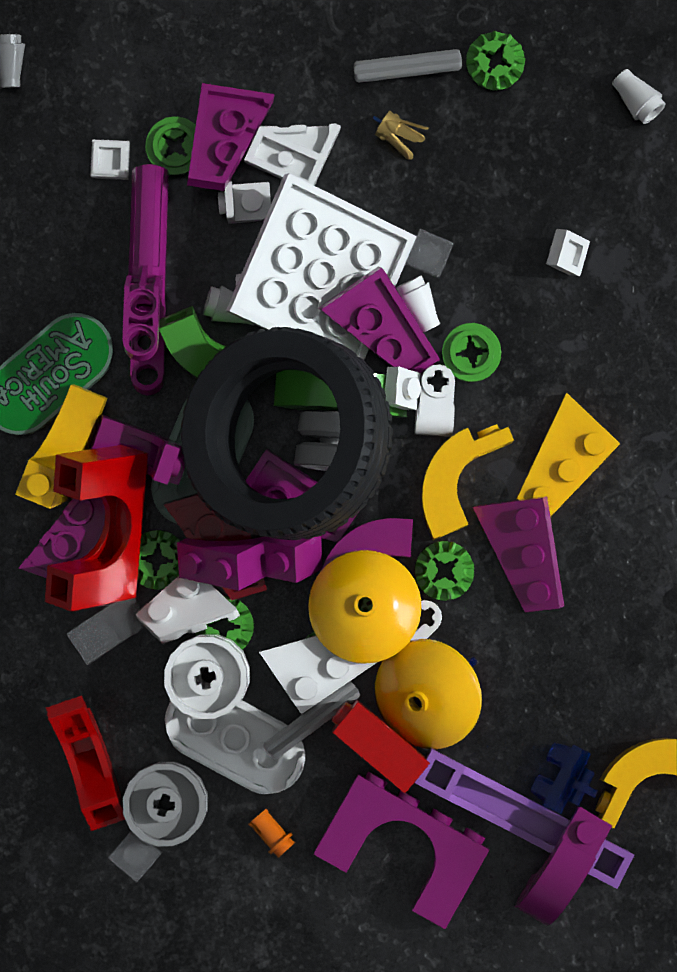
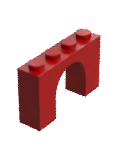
[45,445,148,611]
[332,700,430,793]

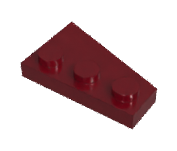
[163,493,267,601]

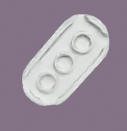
[165,700,305,794]

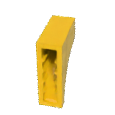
[15,384,108,509]

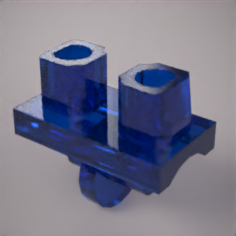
[530,743,598,814]

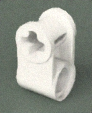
[414,364,455,437]

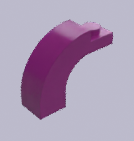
[89,414,185,485]
[322,518,413,570]
[514,806,612,926]

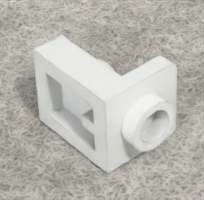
[218,181,271,224]

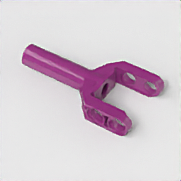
[122,164,169,396]

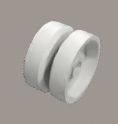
[164,634,250,719]

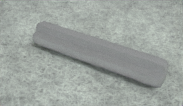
[353,49,462,83]
[263,681,360,760]

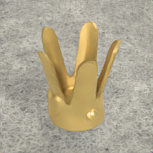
[373,111,429,160]

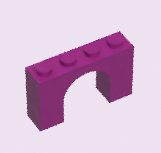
[314,771,489,929]

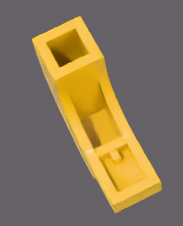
[421,424,514,540]
[595,738,677,828]

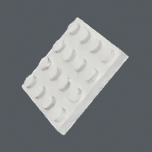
[226,173,417,360]

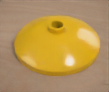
[308,550,421,664]
[375,639,482,749]

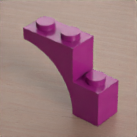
[177,536,323,591]

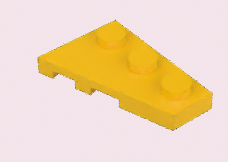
[516,393,620,517]

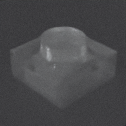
[405,229,454,279]
[109,831,162,883]

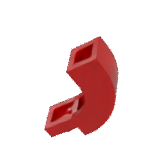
[46,695,125,831]

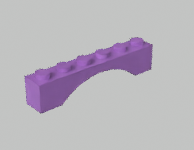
[414,748,634,889]

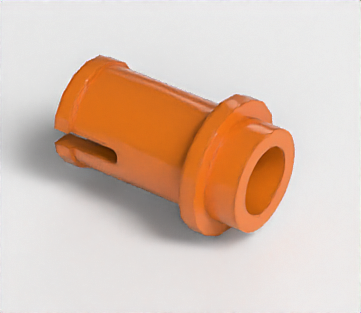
[248,809,295,858]

